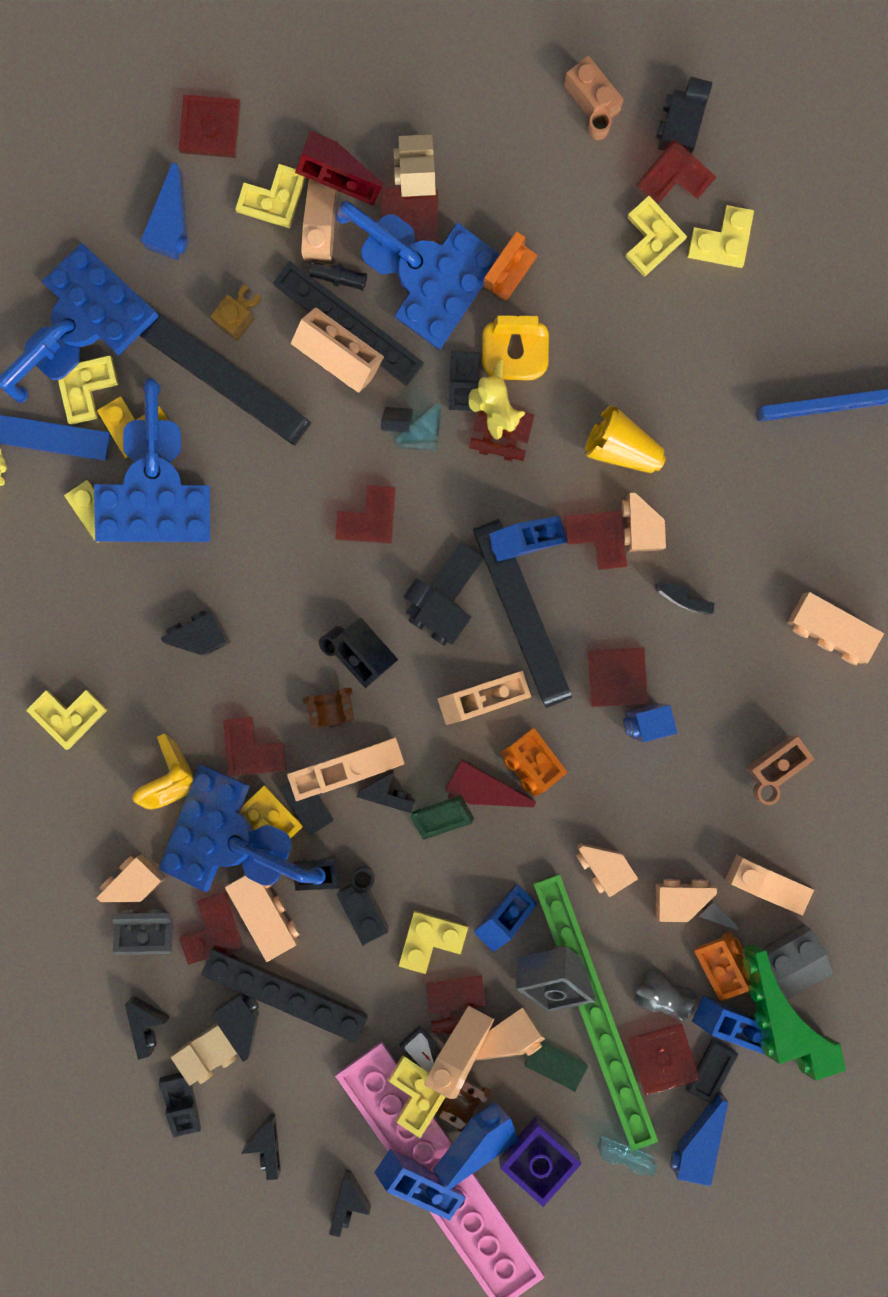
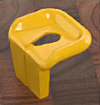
[482,316,549,380]
[132,733,194,810]

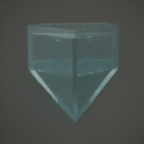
[395,403,441,451]

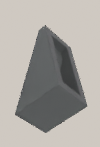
[697,900,738,930]

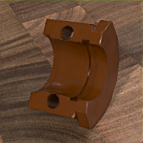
[302,688,355,729]
[438,1079,490,1132]

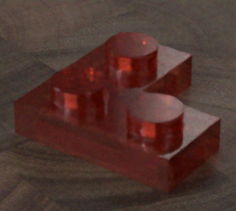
[636,139,717,204]
[335,485,396,544]
[564,511,627,570]
[223,717,286,776]
[179,892,243,965]

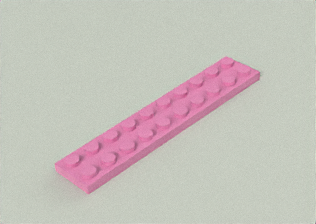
[335,1041,545,1297]

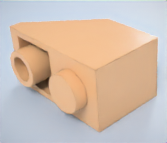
[622,493,666,552]
[576,843,638,897]
[97,854,166,902]
[655,879,717,922]

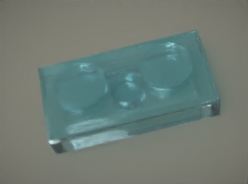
[597,1136,658,1176]

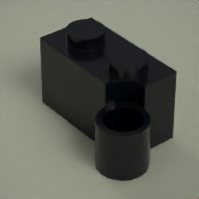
[656,76,713,157]
[403,578,471,646]
[319,618,398,689]
[337,866,389,946]

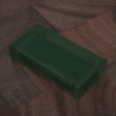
[410,795,474,840]
[524,1041,588,1092]

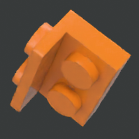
[483,231,537,301]
[500,728,568,797]
[694,931,751,1001]

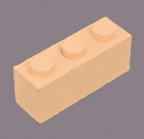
[291,307,384,393]
[787,592,884,666]
[225,875,300,962]

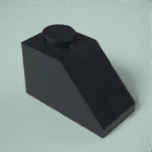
[212,992,259,1062]

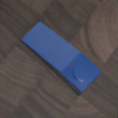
[141,162,189,261]
[489,516,568,561]
[692,996,765,1055]
[670,1093,728,1187]
[433,1102,519,1191]
[374,1148,466,1221]

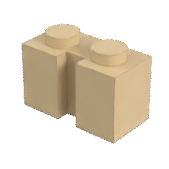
[393,134,436,197]
[170,1023,237,1086]

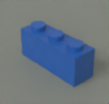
[623,703,678,742]

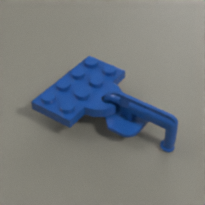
[335,201,500,350]
[0,243,159,403]
[94,378,210,542]
[159,764,326,891]

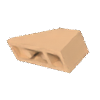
[301,179,337,263]
[437,671,531,725]
[725,854,814,916]
[424,1006,494,1099]
[475,1008,545,1061]

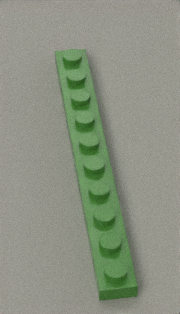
[533,873,658,1151]

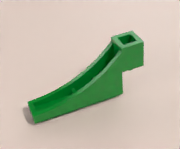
[743,944,846,1081]

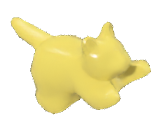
[468,359,525,440]

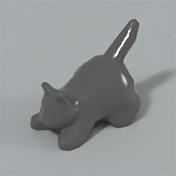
[634,969,696,1022]

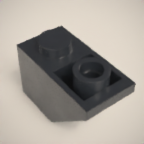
[161,610,230,656]

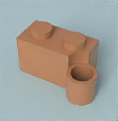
[564,55,624,140]
[745,735,815,805]

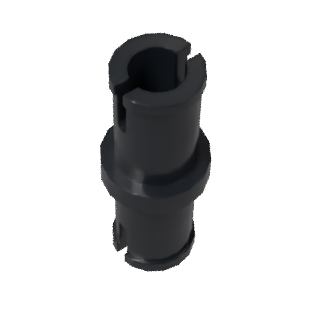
[309,259,368,291]

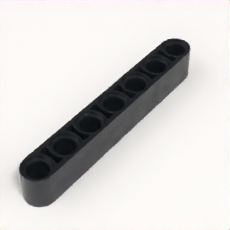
[139,312,311,446]
[473,518,572,708]

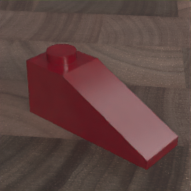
[295,130,383,206]
[445,759,536,808]

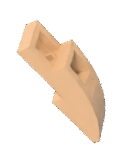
[287,737,405,801]

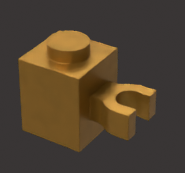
[210,284,262,341]

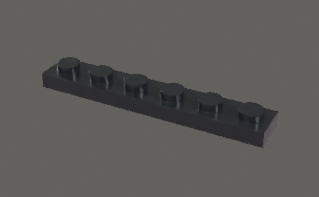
[273,261,424,386]
[201,947,368,1043]

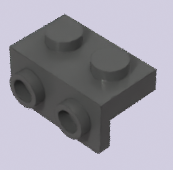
[112,909,174,955]

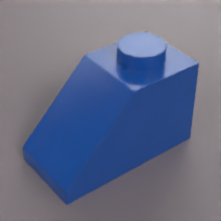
[474,884,537,952]

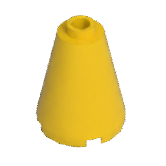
[584,405,666,474]

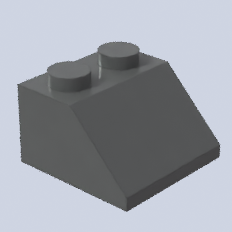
[762,924,833,1000]
[516,946,595,1012]

